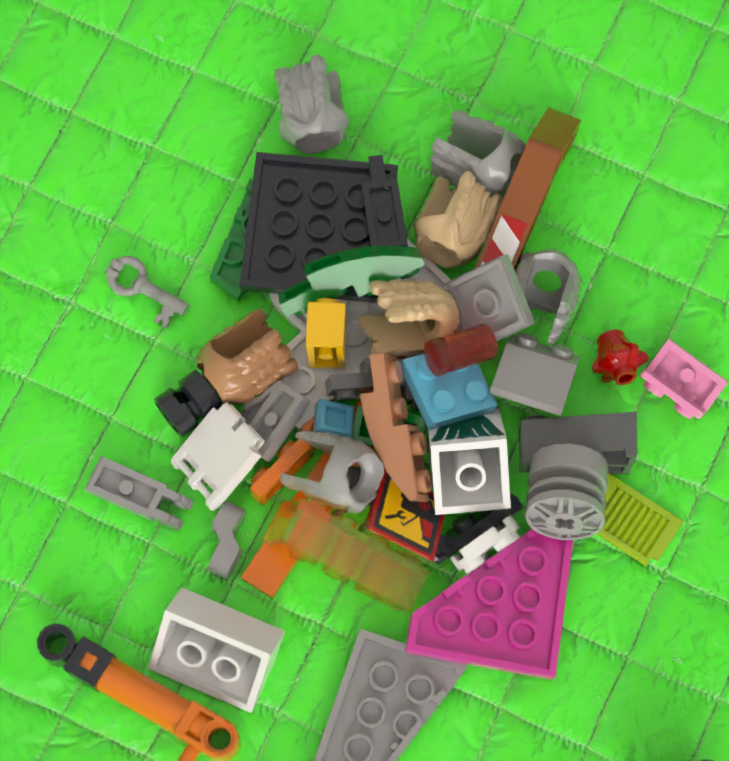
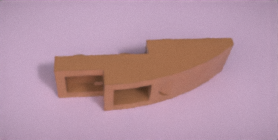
[360,352,432,502]

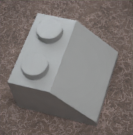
[490,333,580,416]

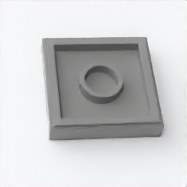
[445,255,535,351]

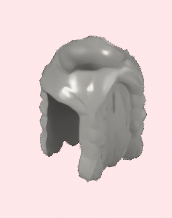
[274,54,350,154]
[430,110,526,197]
[515,249,582,344]
[280,431,384,513]

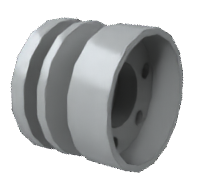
[525,443,609,540]

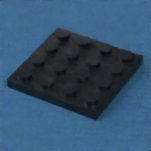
[240,152,398,303]

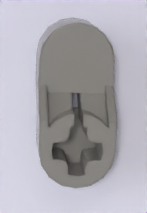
[208,501,246,579]

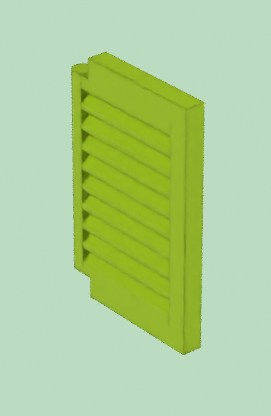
[596,473,684,566]

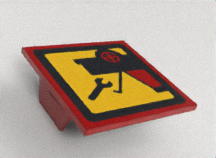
[367,468,445,561]

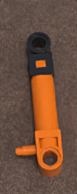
[37,623,241,761]

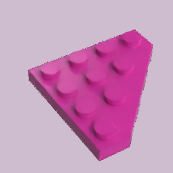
[404,529,573,680]

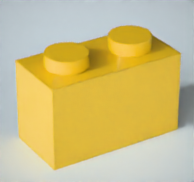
[306,298,347,369]

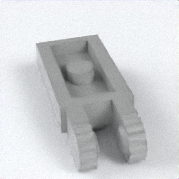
[85,456,193,531]

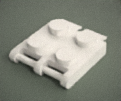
[170,402,264,511]

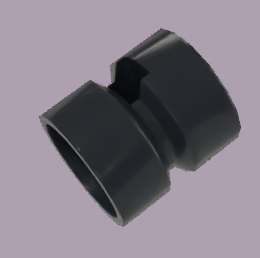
[153,369,222,437]

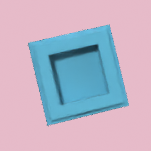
[313,398,354,438]

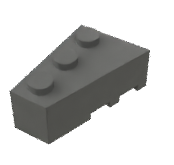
[519,411,638,474]

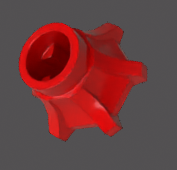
[592,329,648,385]

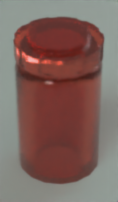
[424,324,498,376]

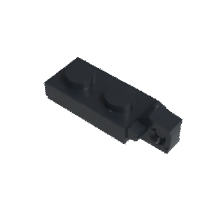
[361,155,408,247]
[433,493,522,565]

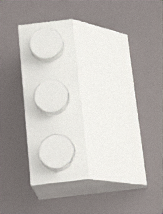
[148,587,285,713]

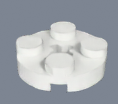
[450,515,520,574]

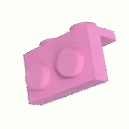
[640,339,729,419]

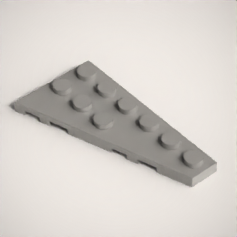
[314,628,468,761]

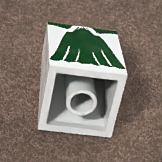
[427,405,511,515]

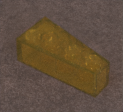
[261,496,430,612]

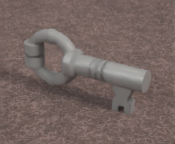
[104,256,190,328]

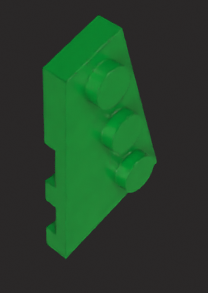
[210,179,253,303]

